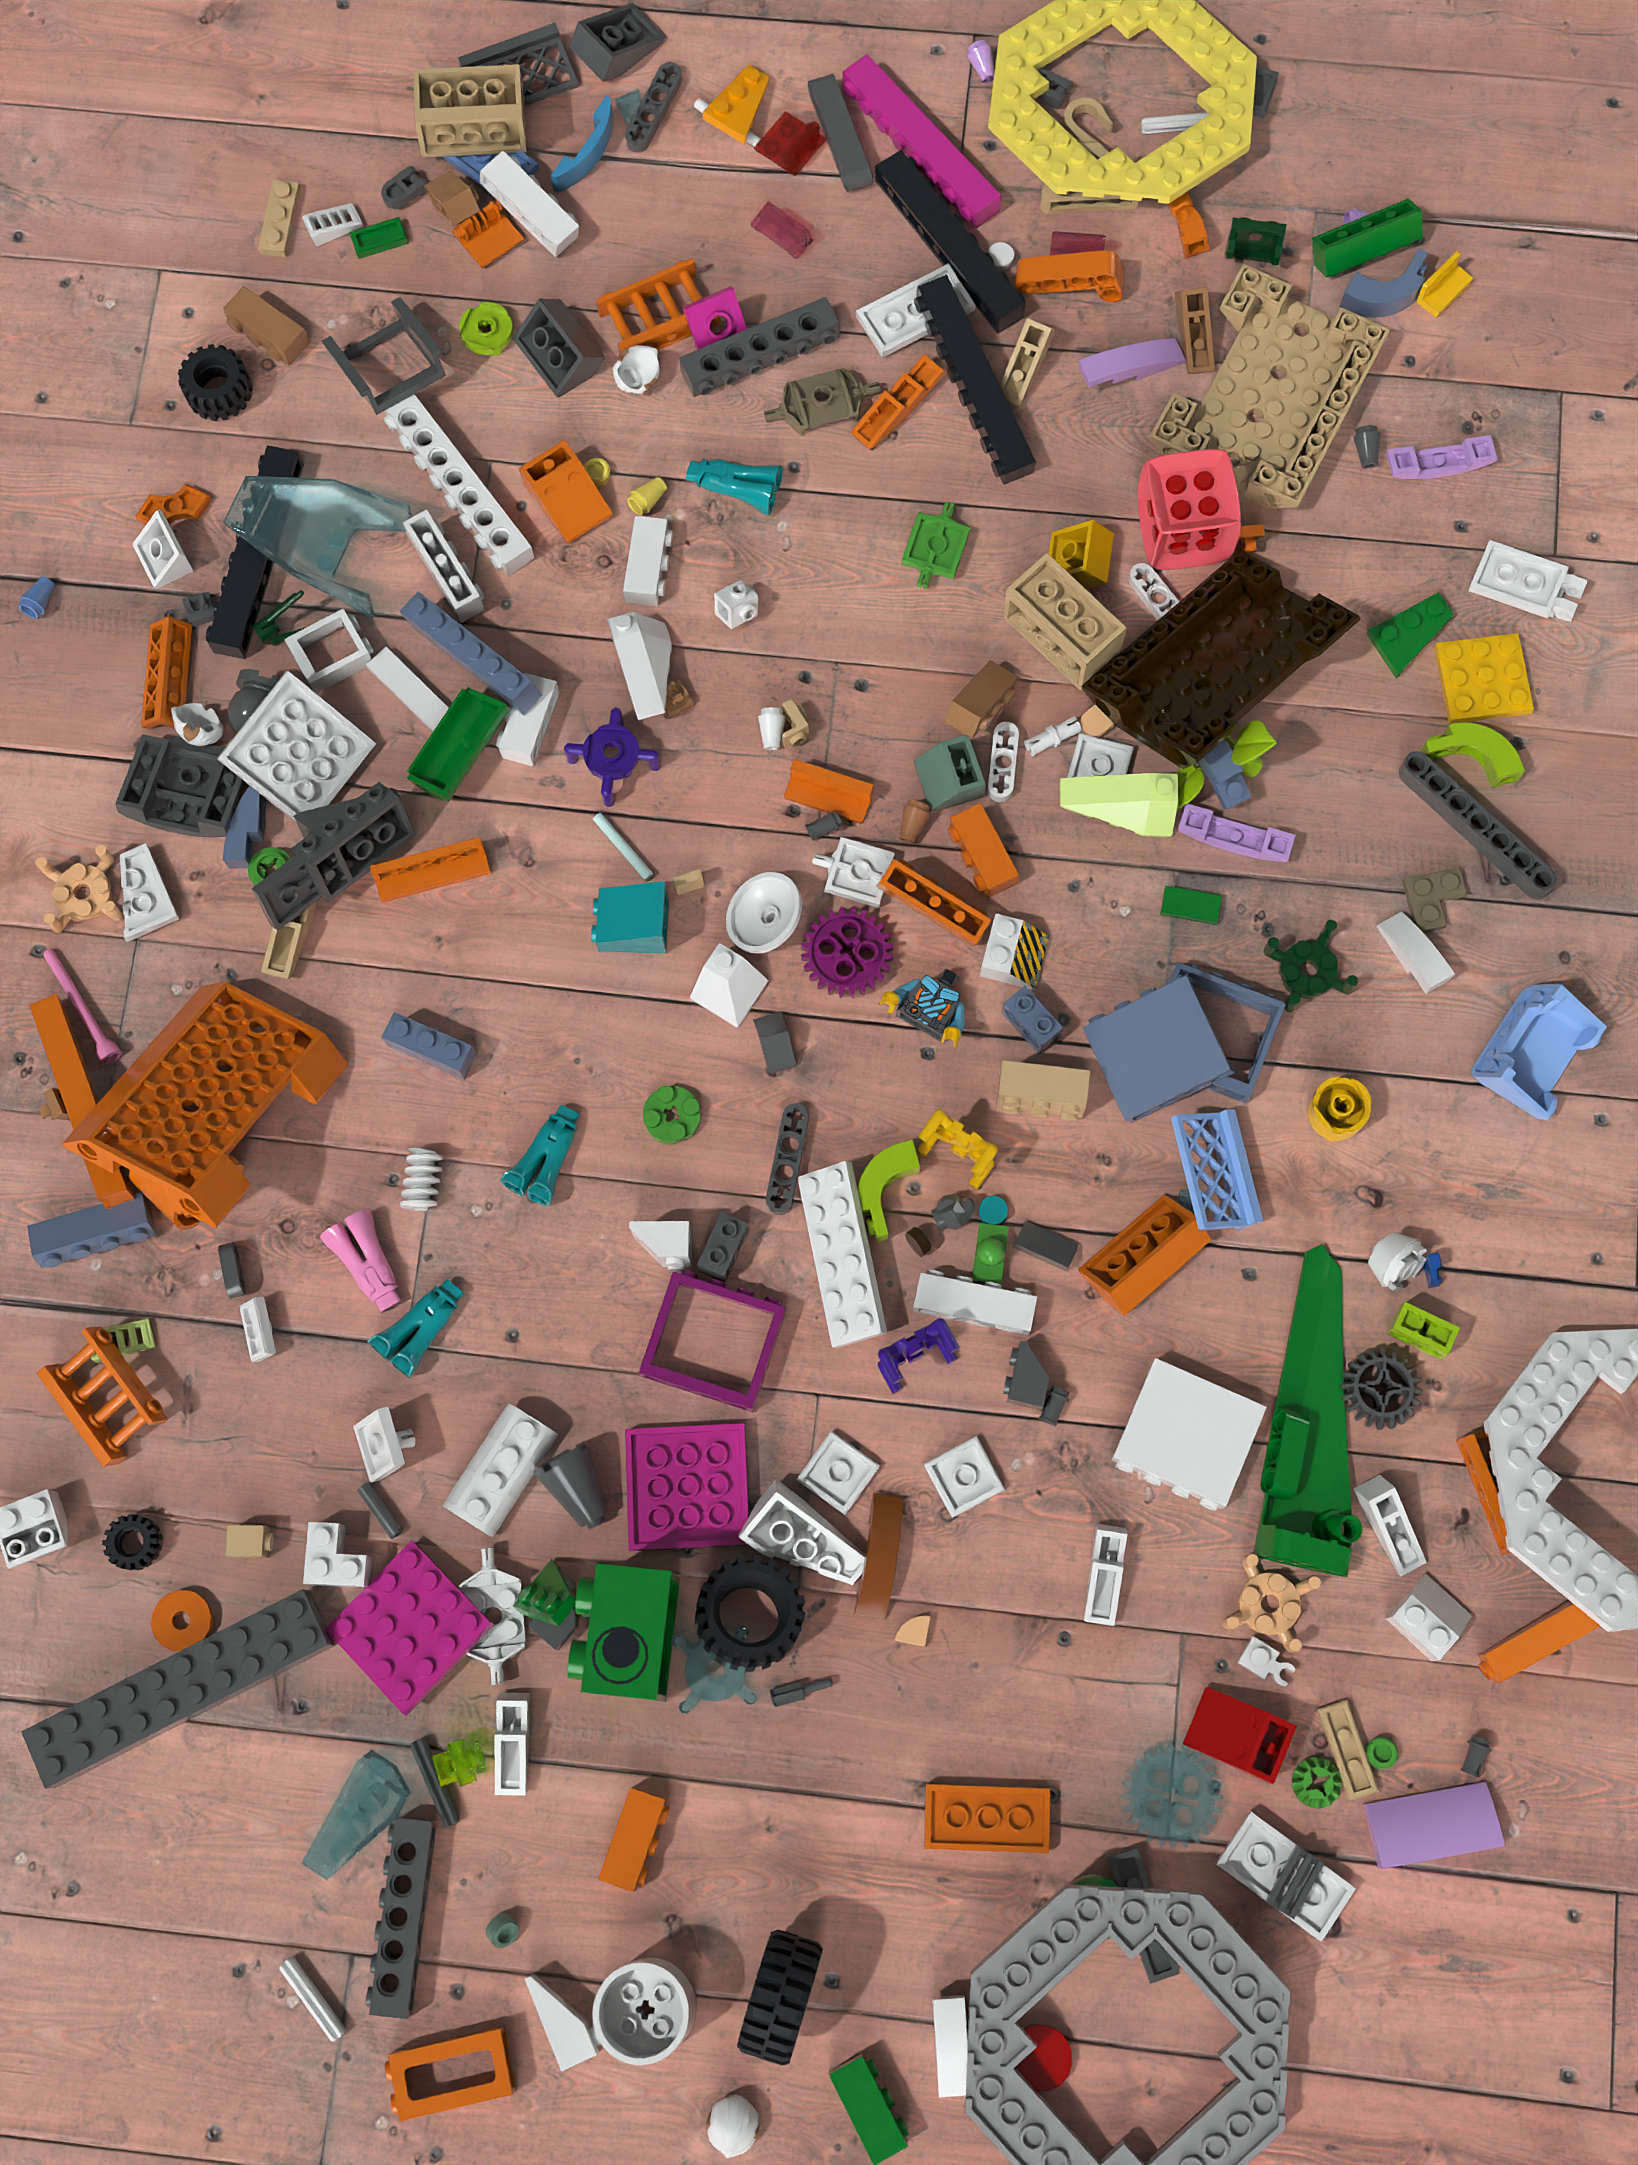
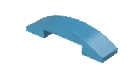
[551,96,613,193]

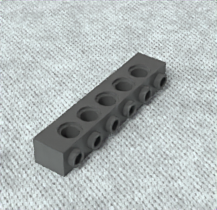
[679,297,840,398]
[366,1817,437,2019]

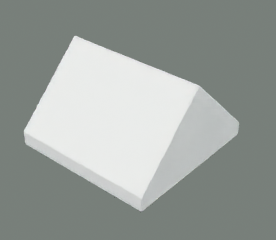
[132,510,194,588]

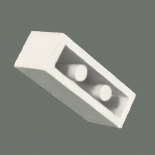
[623,516,673,606]
[496,673,560,767]

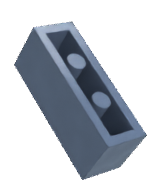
[381,1012,477,1080]

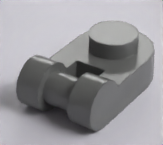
[1037,67,1072,109]
[381,166,428,209]

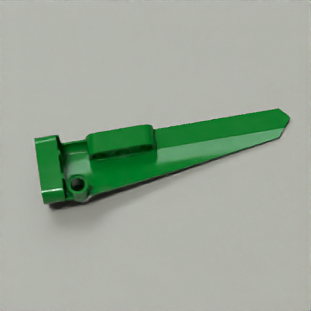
[1253,1244,1362,1577]

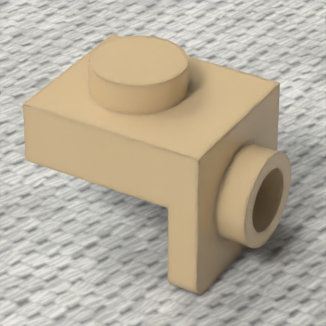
[782,698,809,748]

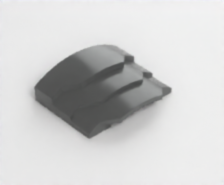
[115,734,244,838]

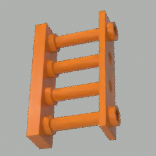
[596,258,721,353]
[36,1326,168,1467]

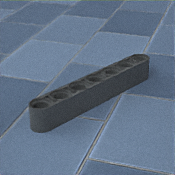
[1399,751,1557,900]

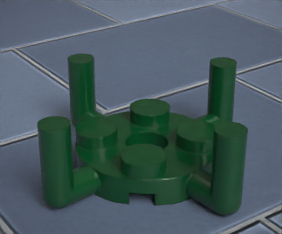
[1263,919,1358,1012]

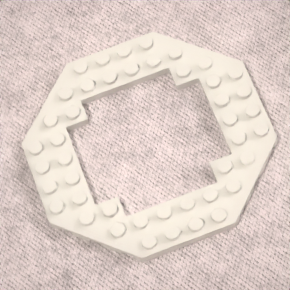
[1483,1329,1638,1632]

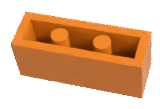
[947,803,1019,898]
[598,1787,670,1892]

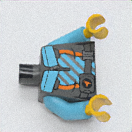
[878,969,965,1048]

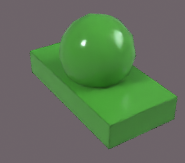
[972,1223,1009,1284]

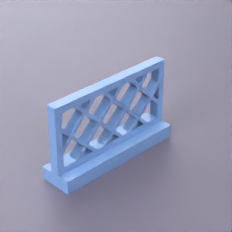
[1171,1109,1263,1231]

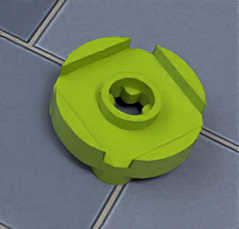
[459,302,514,356]

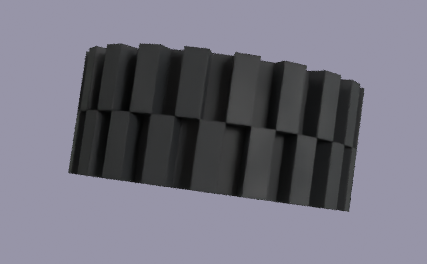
[695,1555,805,1672]

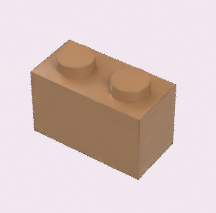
[424,170,480,226]

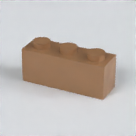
[223,286,310,366]
[944,660,1018,738]

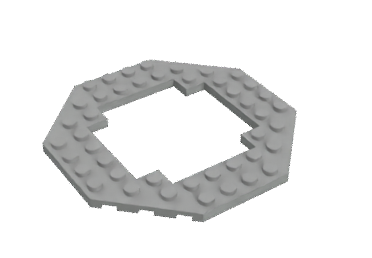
[965,1884,1290,2165]

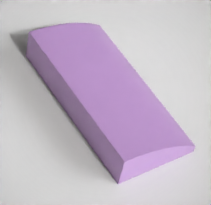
[1363,1782,1505,1869]

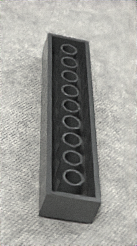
[21,1589,335,1789]

